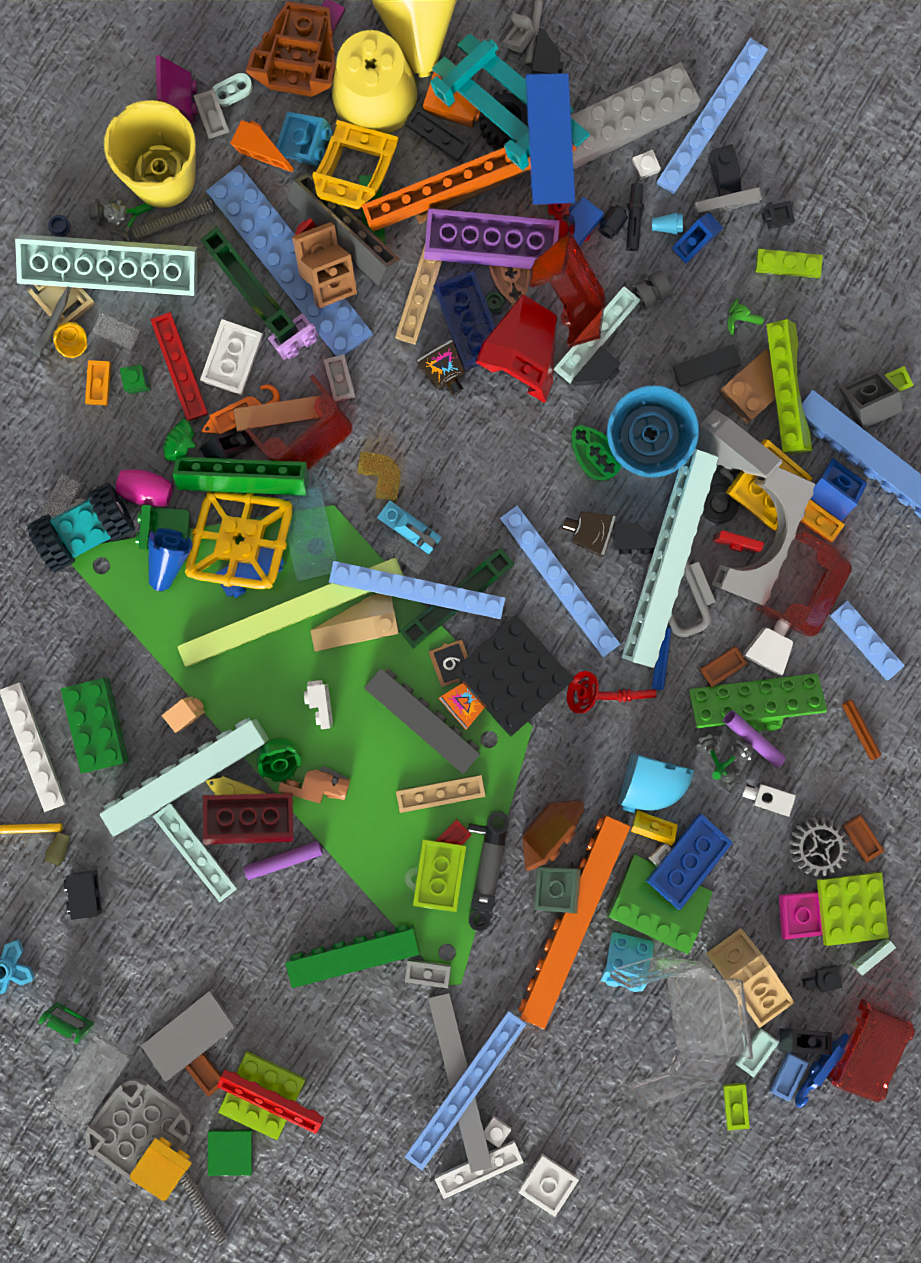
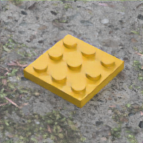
[726,439,813,531]

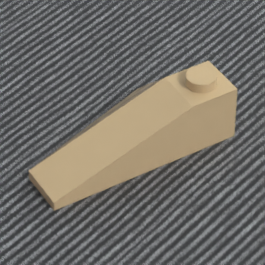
[310,594,400,652]

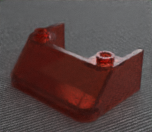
[530,234,606,347]
[245,374,353,470]
[756,531,852,636]

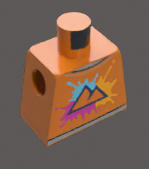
[439,683,484,730]

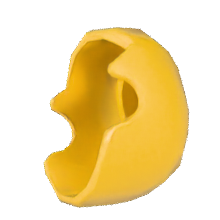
[53,322,87,358]

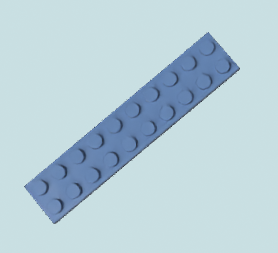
[206,165,373,356]

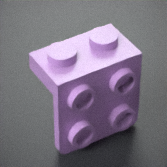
[268,313,319,360]

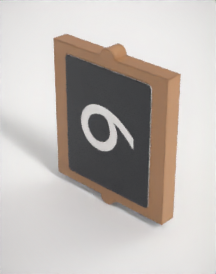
[428,639,468,687]

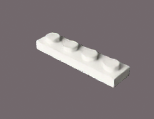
[435,1140,524,1199]

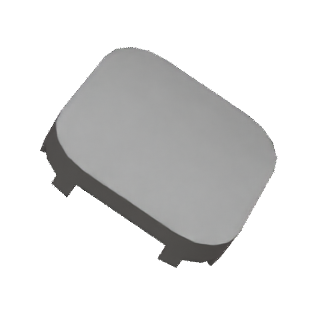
[85,1077,192,1187]

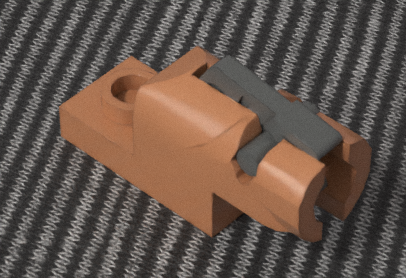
[278,766,351,803]

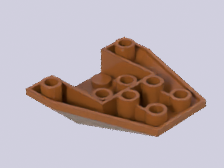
[522,799,585,871]

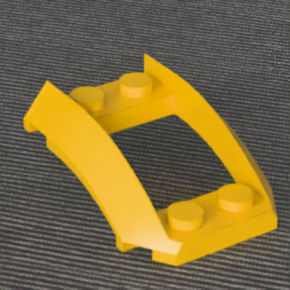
[312,120,399,209]

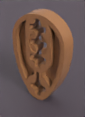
[488,265,530,306]

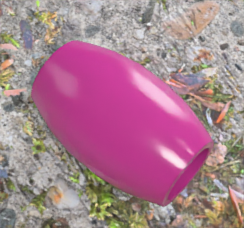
[115,469,173,507]

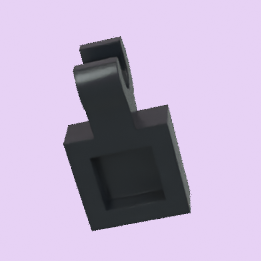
[801,965,843,992]

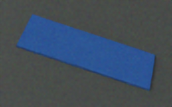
[526,73,575,204]

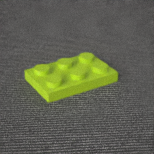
[413,839,466,912]

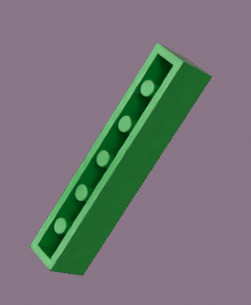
[173,457,309,496]
[285,924,420,988]

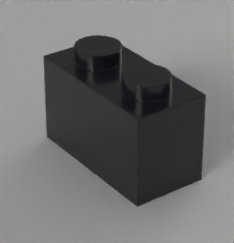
[64,870,102,920]

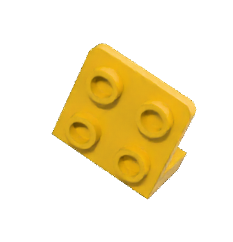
[130,1137,192,1201]

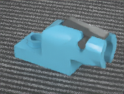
[377,500,442,555]

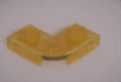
[357,451,400,502]

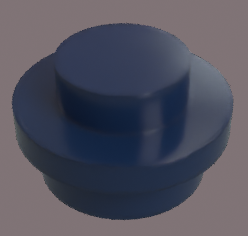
[48,215,71,237]

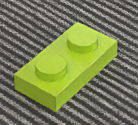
[723,1082,750,1130]

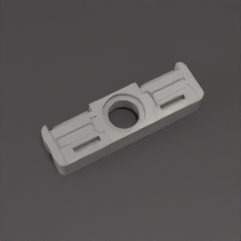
[693,187,762,218]

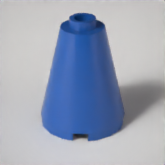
[148,528,193,591]

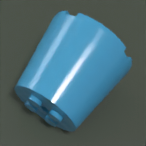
[607,386,699,477]

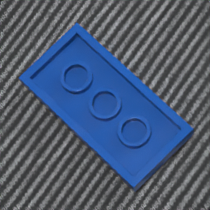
[646,814,733,910]

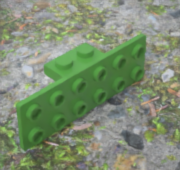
[689,673,827,732]

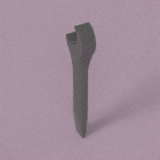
[32,287,72,358]

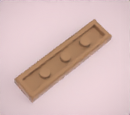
[233,396,323,431]

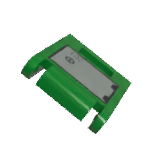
[38,1002,94,1044]

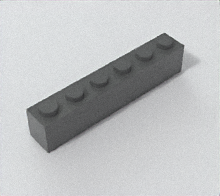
[287,173,400,285]
[364,668,480,774]

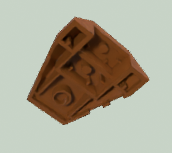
[246,1,336,97]

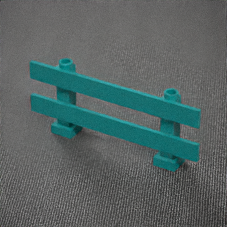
[430,33,590,171]

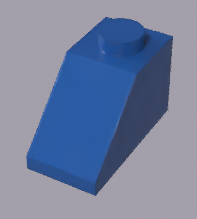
[672,212,723,263]

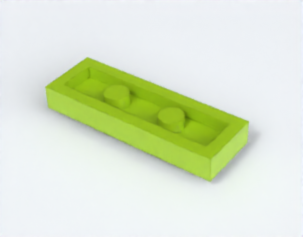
[755,249,823,278]

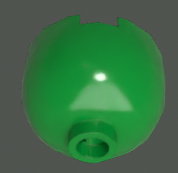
[257,738,301,782]

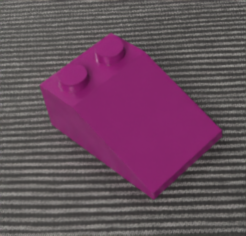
[156,55,198,123]

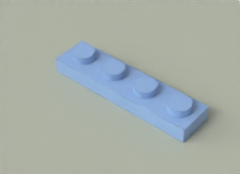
[830,601,904,680]

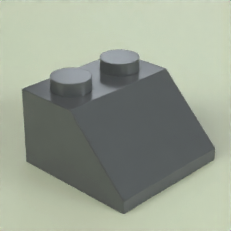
[840,369,902,429]

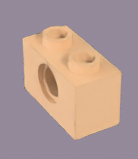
[162,696,206,733]

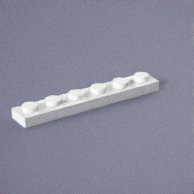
[0,682,67,812]

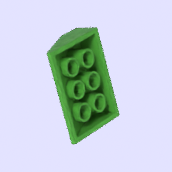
[606,854,713,955]

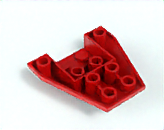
[476,294,557,403]

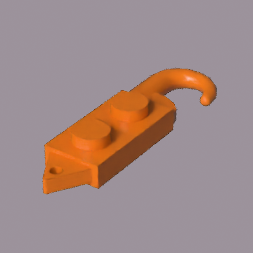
[201,384,280,434]

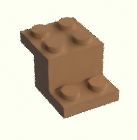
[292,222,357,309]

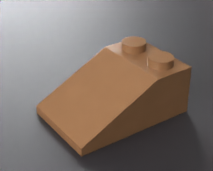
[718,349,776,424]

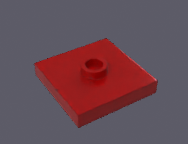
[712,530,764,554]

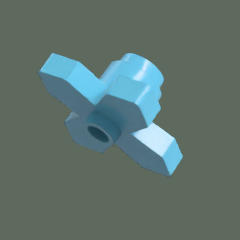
[0,939,35,994]

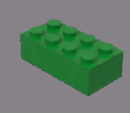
[60,678,129,774]

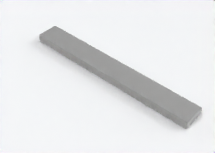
[428,992,492,1173]

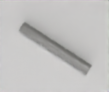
[525,0,543,66]

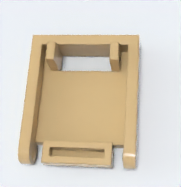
[27,284,95,326]

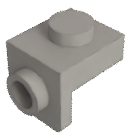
[503,13,536,53]

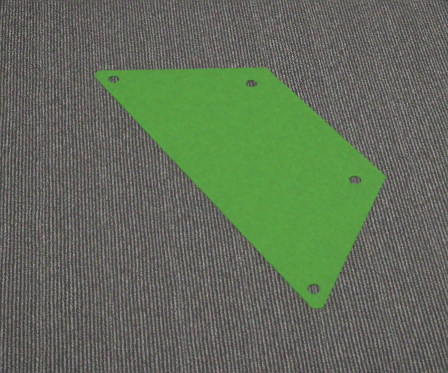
[71,505,533,985]

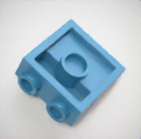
[276,111,332,166]

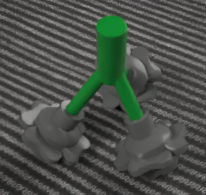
[89,198,154,242]
[695,733,752,788]

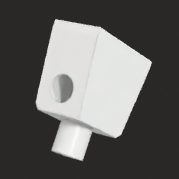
[742,620,793,675]
[743,784,796,817]

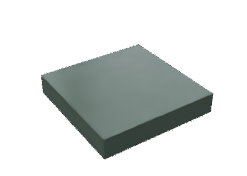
[534,866,581,914]

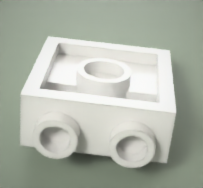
[304,680,334,729]

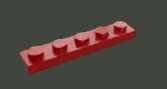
[150,312,209,422]
[217,1070,324,1134]

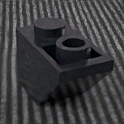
[613,523,657,555]

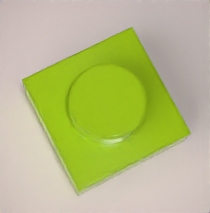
[885,366,913,392]

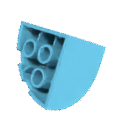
[618,753,694,813]

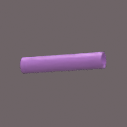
[723,711,786,767]
[244,841,323,880]

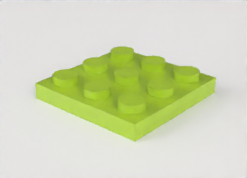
[817,872,889,946]
[218,1051,306,1140]

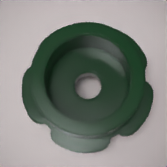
[483,292,505,313]

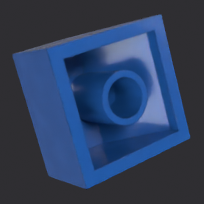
[811,458,867,521]

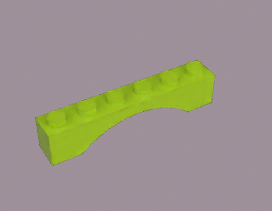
[766,319,812,455]

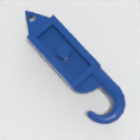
[795,1033,850,1108]

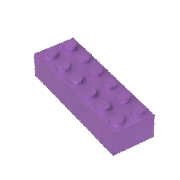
[424,208,559,271]

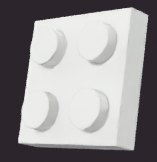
[518,1153,579,1217]

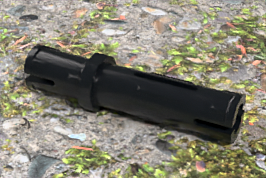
[626,183,644,252]

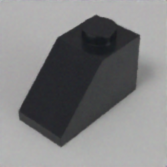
[532,28,564,74]
[708,144,742,196]
[571,346,620,386]
[200,429,255,459]
[779,1029,832,1055]

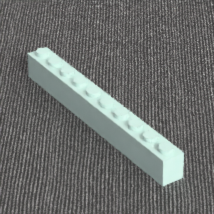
[622,449,718,668]

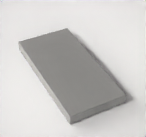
[141,991,236,1082]

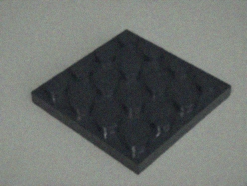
[453,615,574,737]

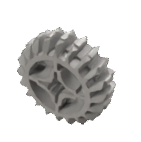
[789,817,849,876]

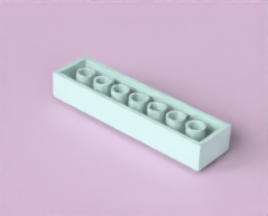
[15,234,198,296]
[99,718,270,837]

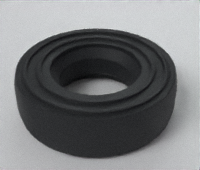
[702,484,740,523]

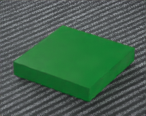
[208,1129,253,1176]

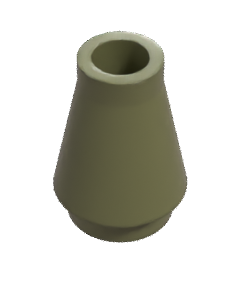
[44,832,70,866]

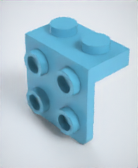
[600,932,654,992]

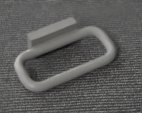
[647,559,716,637]

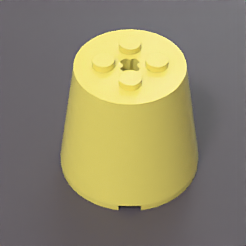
[332,30,417,134]
[104,100,196,208]

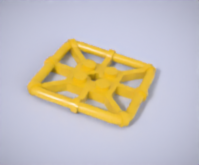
[185,491,293,589]

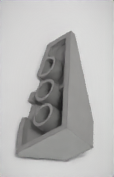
[695,409,782,478]

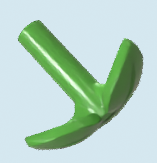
[727,298,764,335]

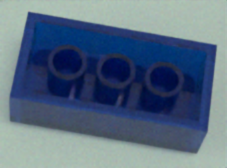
[433,270,496,371]

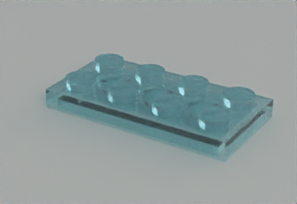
[278,487,338,582]

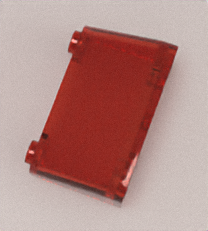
[827,998,915,1103]

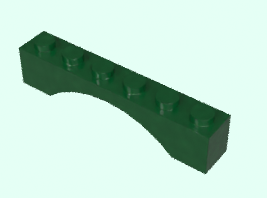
[200,227,299,344]
[399,548,515,649]

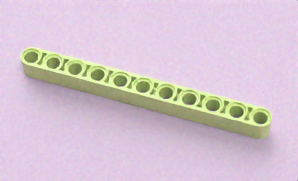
[177,558,404,667]

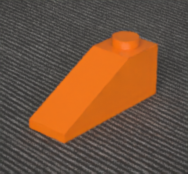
[230,120,294,172]

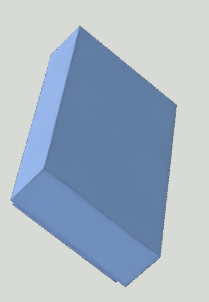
[769,1052,809,1102]

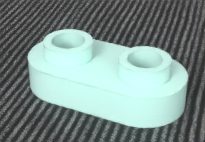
[212,73,253,107]

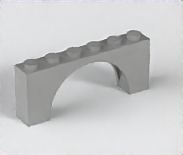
[712,467,815,606]

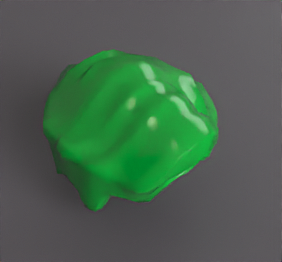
[163,418,195,462]

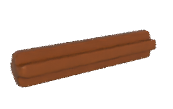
[842,700,881,760]

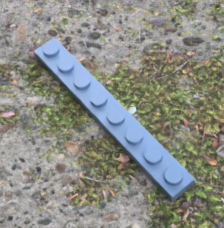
[656,38,768,194]
[500,506,620,657]
[329,561,505,619]
[405,1010,526,1171]

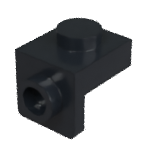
[762,201,795,229]

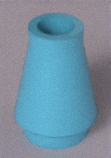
[652,212,683,234]

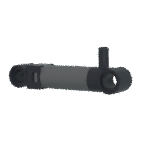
[468,810,509,931]

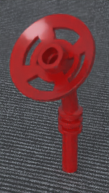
[567,671,657,714]

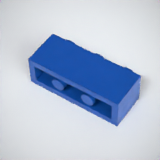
[215,547,286,598]

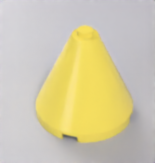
[372,0,457,77]

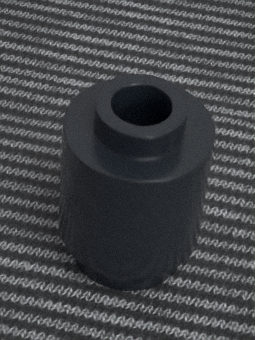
[598,205,628,239]

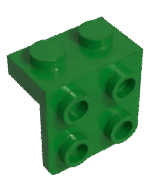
[136,505,190,551]

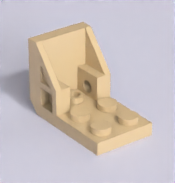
[706,928,795,1028]

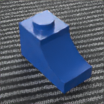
[568,197,604,252]

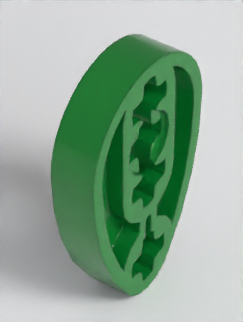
[571,425,622,481]

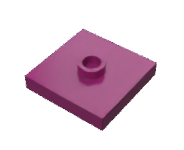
[779,890,822,940]

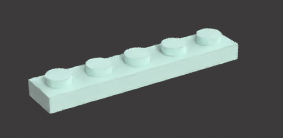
[554,287,640,383]
[153,803,238,902]

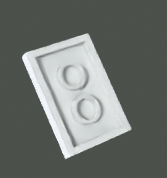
[200,319,263,396]

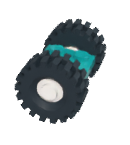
[27,483,135,573]

